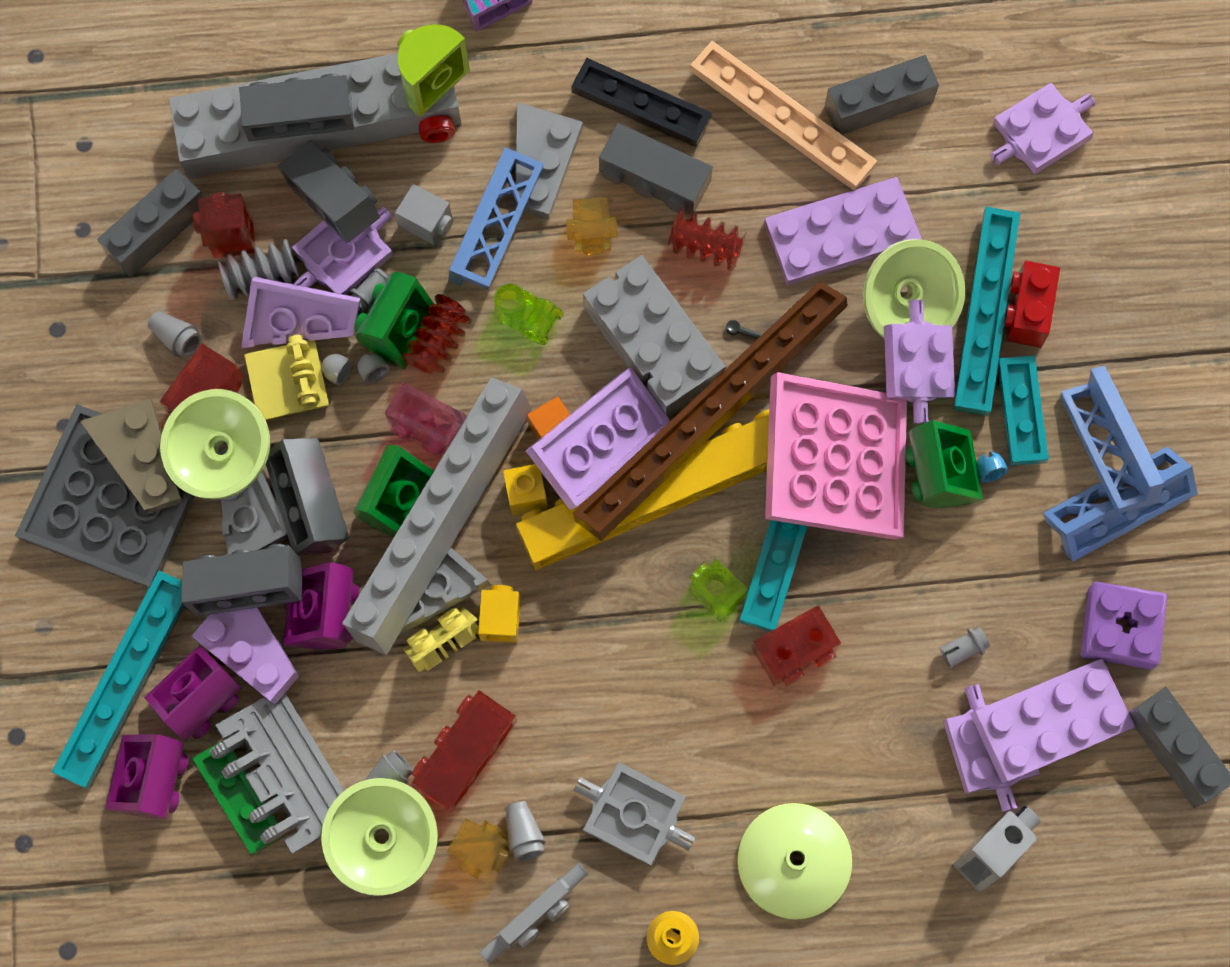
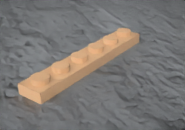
[690,41,877,190]

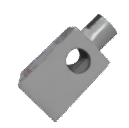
[952,806,1040,893]

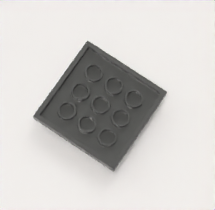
[15,404,195,588]

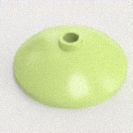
[863,239,965,338]
[160,389,270,500]
[321,778,438,895]
[737,803,852,920]

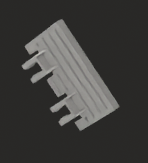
[209,693,344,855]

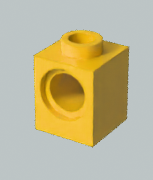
[503,464,548,516]
[478,585,521,643]

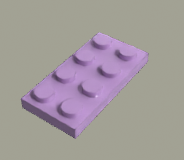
[764,177,922,286]
[526,367,670,510]
[970,658,1135,784]

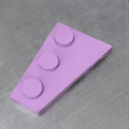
[241,277,360,348]
[192,608,299,705]

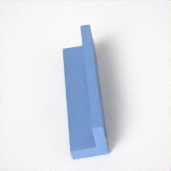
[448,147,544,290]
[1060,365,1164,514]
[1043,447,1198,562]

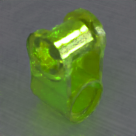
[494,283,564,345]

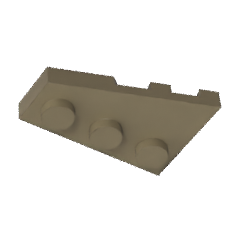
[80,399,183,514]

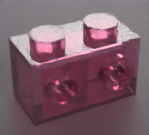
[385,382,467,457]

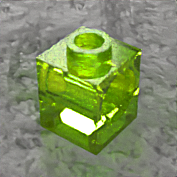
[689,559,748,622]

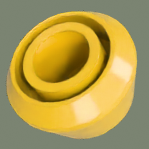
[647,911,699,965]

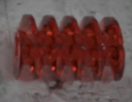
[668,209,747,271]
[401,294,473,374]

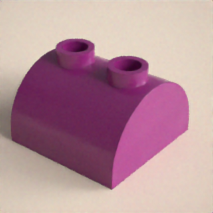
[283,562,359,649]
[144,645,241,742]
[105,734,188,820]

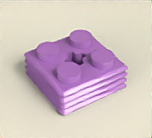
[1080,582,1167,669]

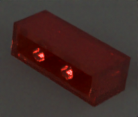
[411,690,517,814]

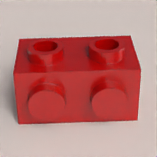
[1004,260,1061,348]

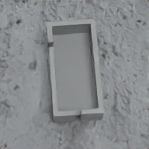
[583,255,726,418]

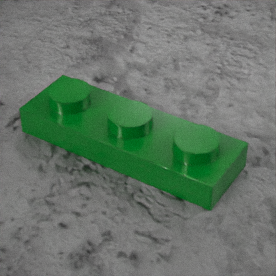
[192,739,284,857]

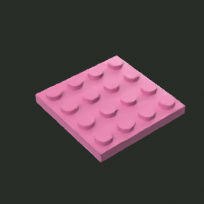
[765,372,907,540]

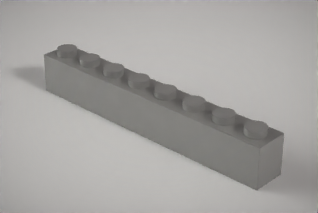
[342,377,532,655]

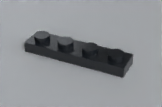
[571,57,712,147]

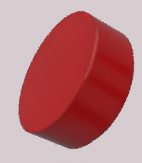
[418,115,455,143]

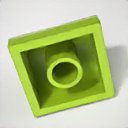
[397,24,470,117]

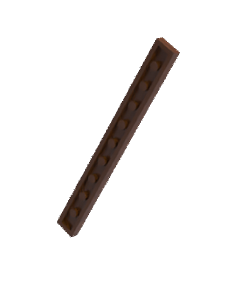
[573,281,848,541]

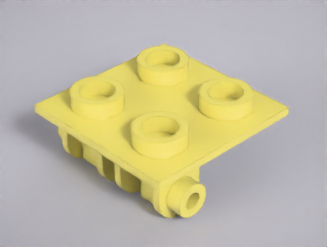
[244,335,329,420]
[403,607,479,673]

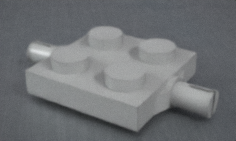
[574,762,696,867]
[479,862,589,965]

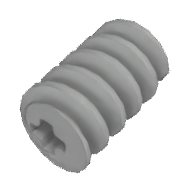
[218,239,298,300]

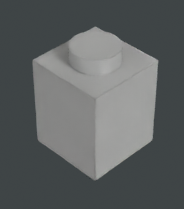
[395,184,453,245]

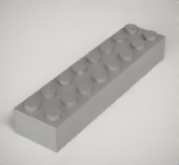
[169,53,461,179]

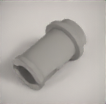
[350,268,389,313]
[939,627,990,668]

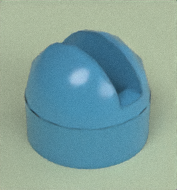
[977,451,1008,483]

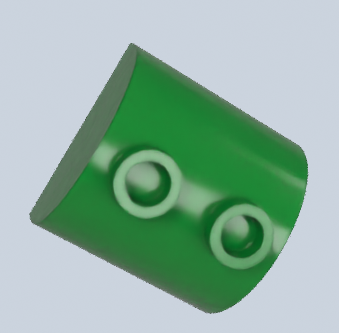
[354,272,438,370]
[906,420,983,508]
[353,445,434,538]

